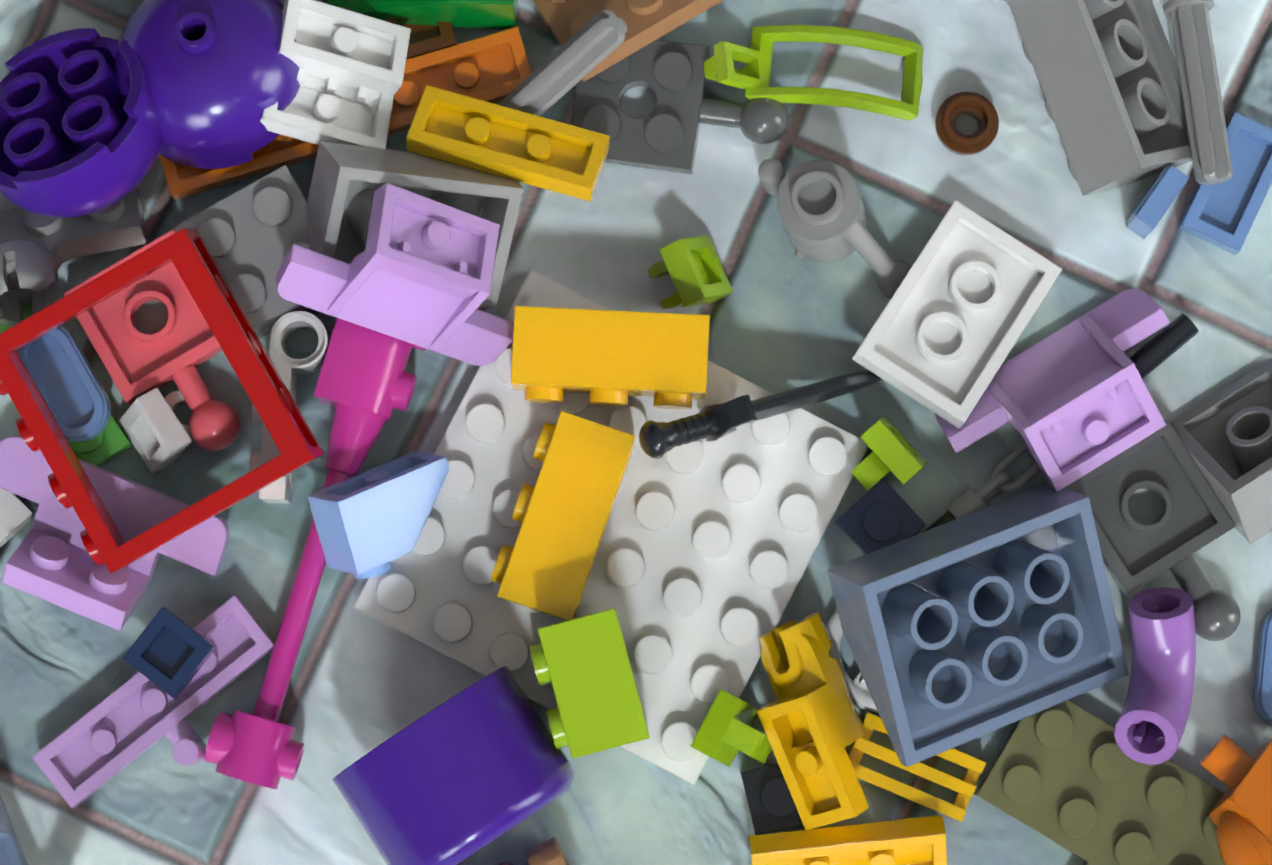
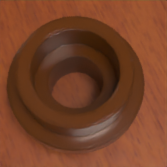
[935,92,999,155]

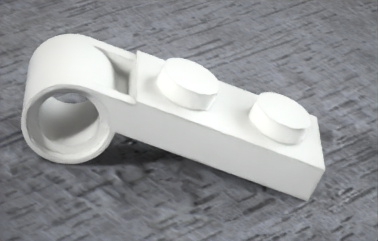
[249,311,331,504]

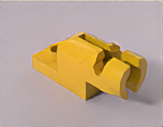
[757,612,869,831]

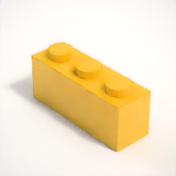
[511,306,710,409]
[491,411,636,621]

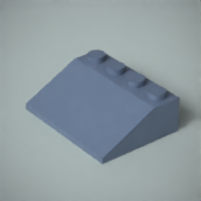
[827,483,1129,767]

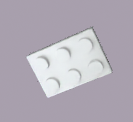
[852,200,1062,429]

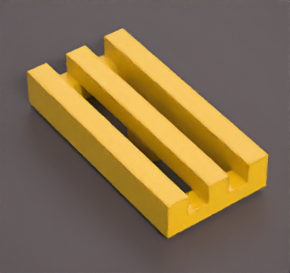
[848,712,986,822]

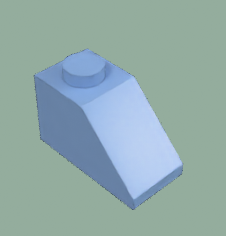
[307,451,449,579]

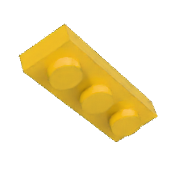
[406,85,610,202]
[749,815,947,865]

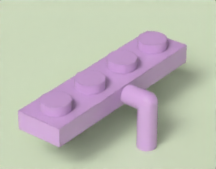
[32,595,275,808]

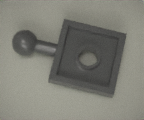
[571,40,789,174]
[1065,418,1241,641]

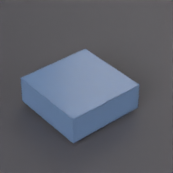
[1126,165,1190,239]

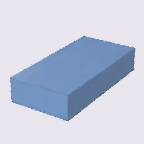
[1178,112,1272,255]

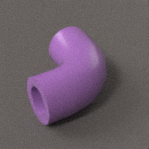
[1114,587,1196,765]

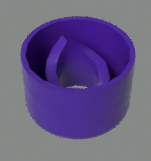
[332,666,574,865]

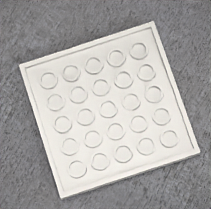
[354,269,869,785]

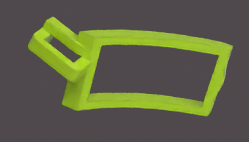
[703,25,923,121]

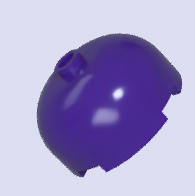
[115,0,300,169]
[0,28,163,218]

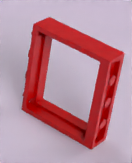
[0,228,324,573]

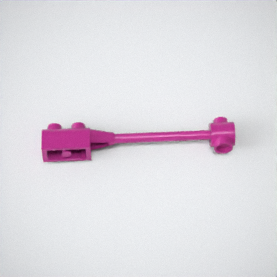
[204,318,426,789]

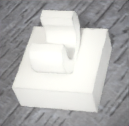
[118,388,193,474]

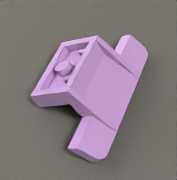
[276,183,514,366]
[935,289,1170,492]
[0,435,230,631]

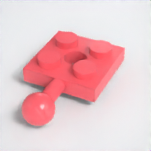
[63,230,240,451]

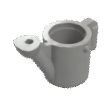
[758,159,912,299]

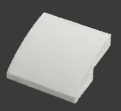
[260,0,411,149]

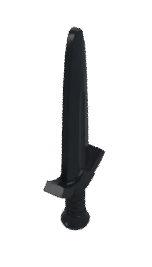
[639,370,883,459]

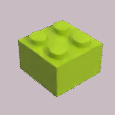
[529,608,650,759]

